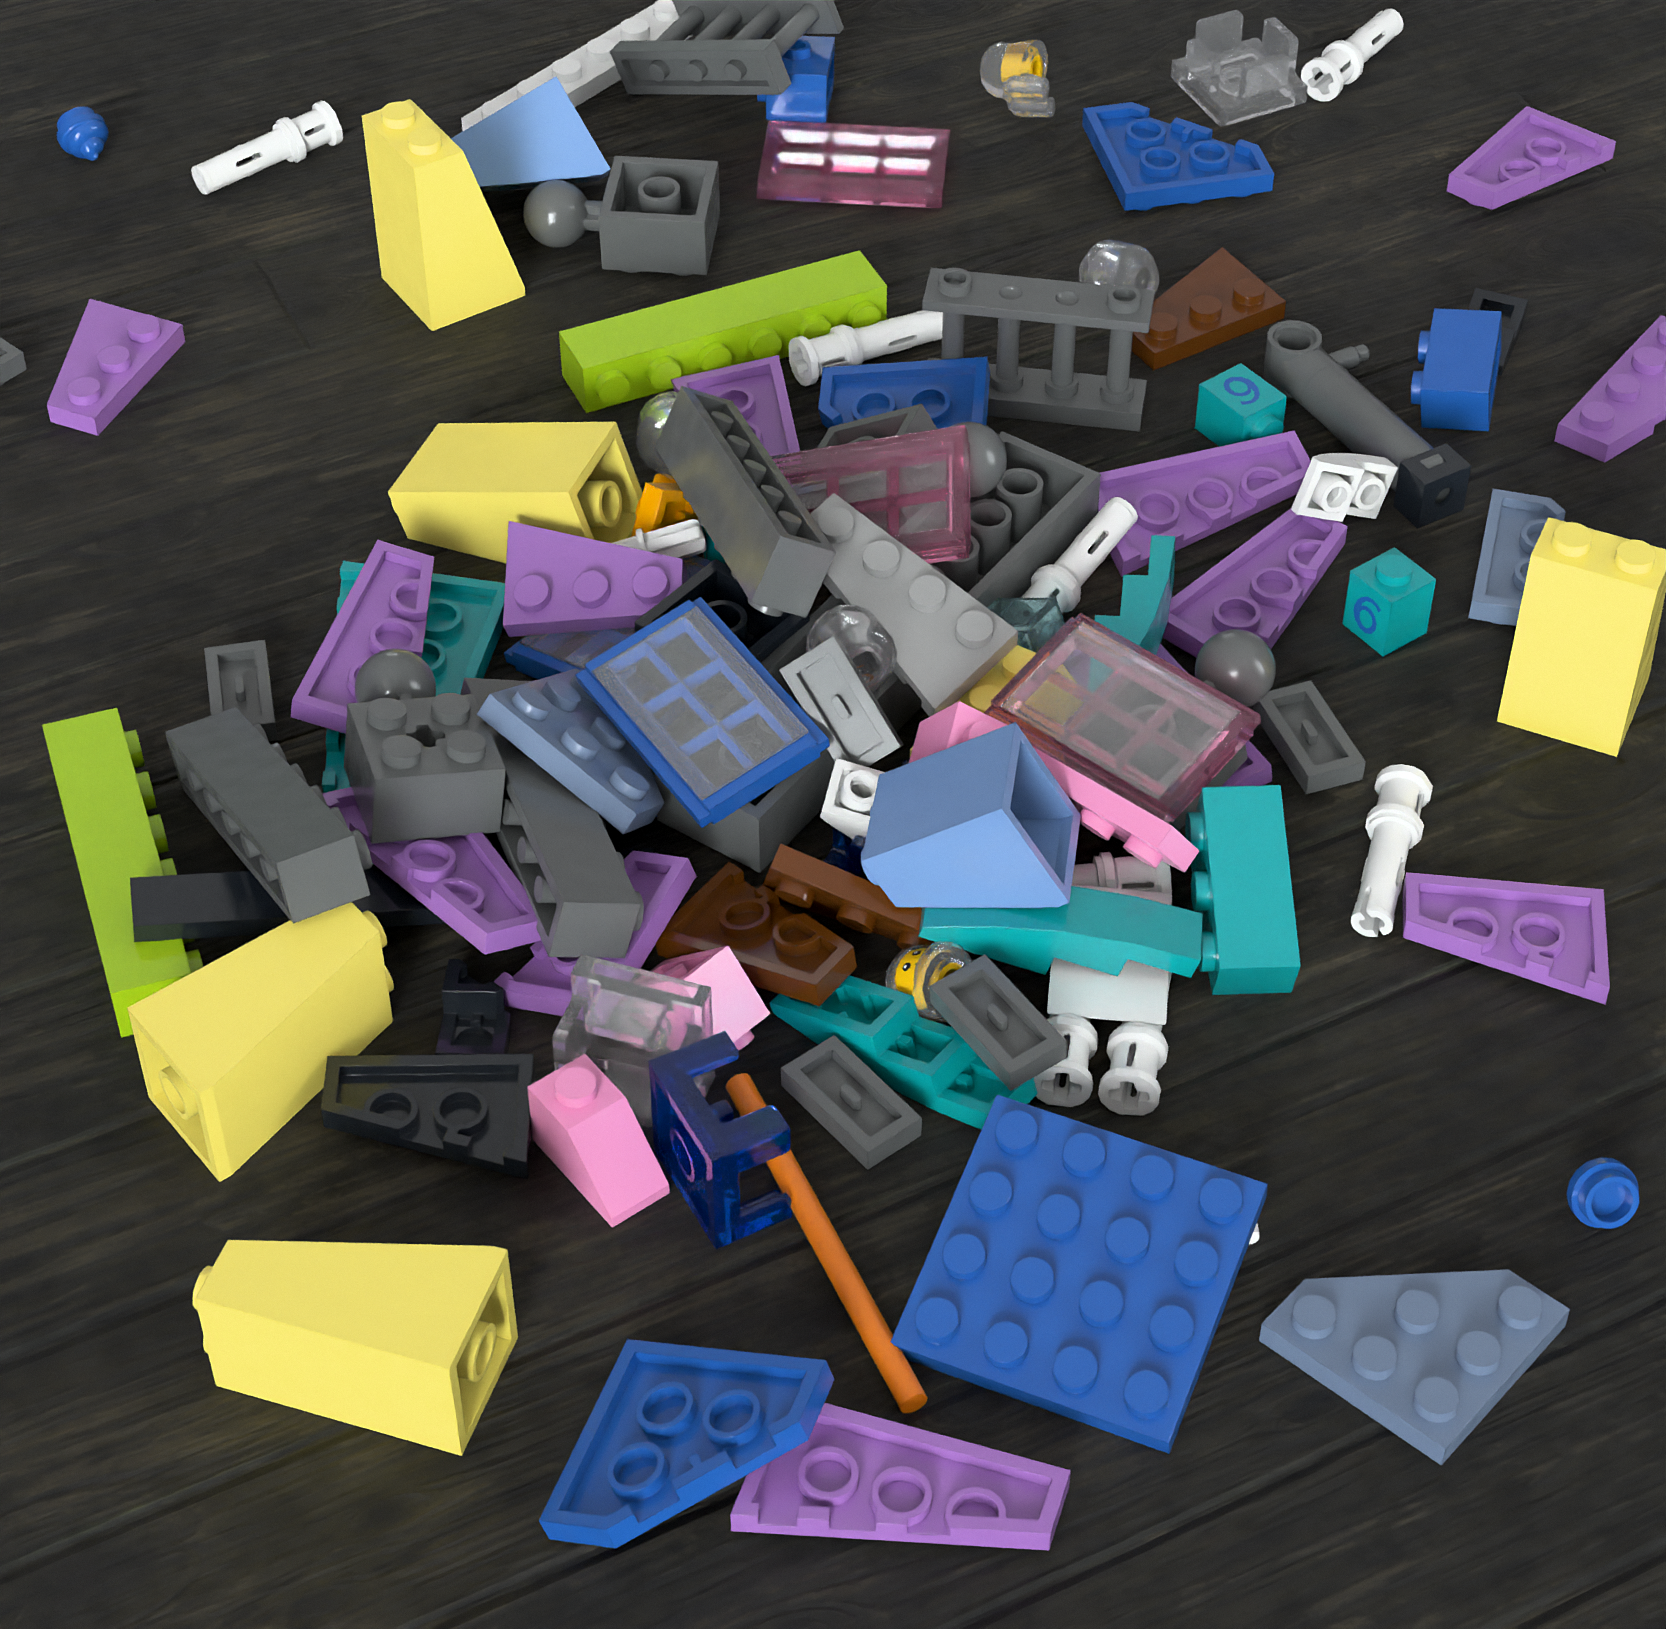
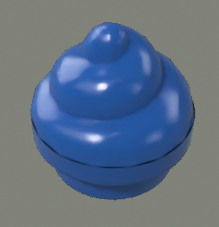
[57,107,109,161]
[1566,1157,1639,1229]

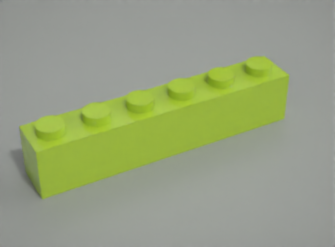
[559,250,887,413]
[42,708,203,1038]

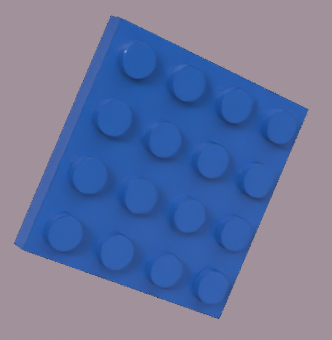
[891,1095,1268,1454]

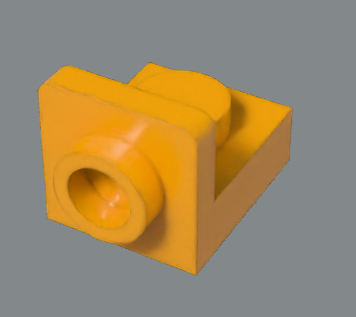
[631,473,699,537]

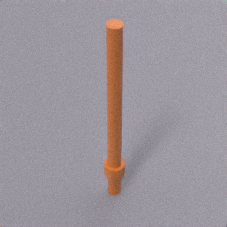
[726,1073,927,1413]

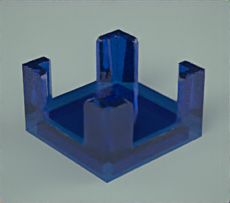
[648,1031,792,1249]

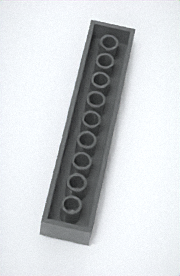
[654,431,1101,873]

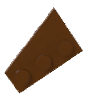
[1131,247,1286,371]
[762,844,954,959]
[655,862,857,1006]

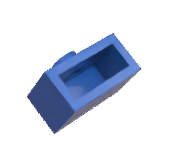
[757,36,835,123]
[1411,308,1502,431]

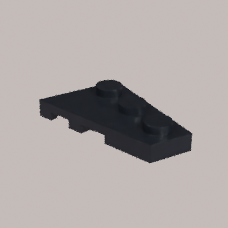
[321,1054,535,1179]

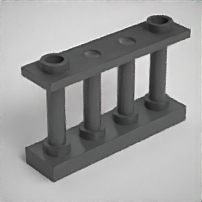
[610,0,844,95]
[922,268,1155,432]

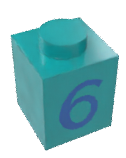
[1195,363,1287,447]
[1342,547,1436,656]

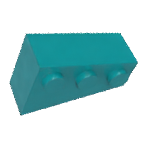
[1185,785,1301,995]

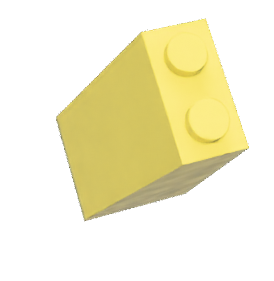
[362,99,526,331]
[388,422,643,563]
[1497,517,1666,757]
[127,902,394,1182]
[193,1240,518,1456]

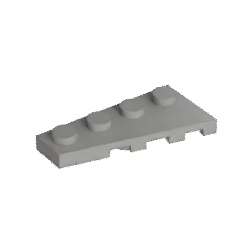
[810,493,1018,717]

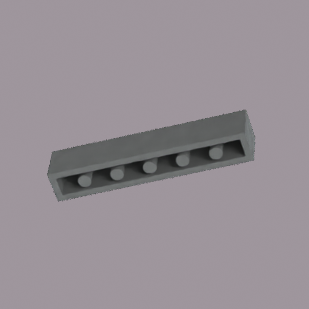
[655,386,836,618]
[460,678,644,958]
[165,707,372,924]

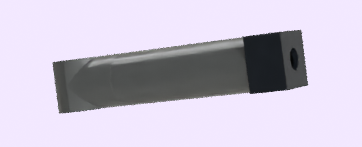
[1262,320,1471,529]

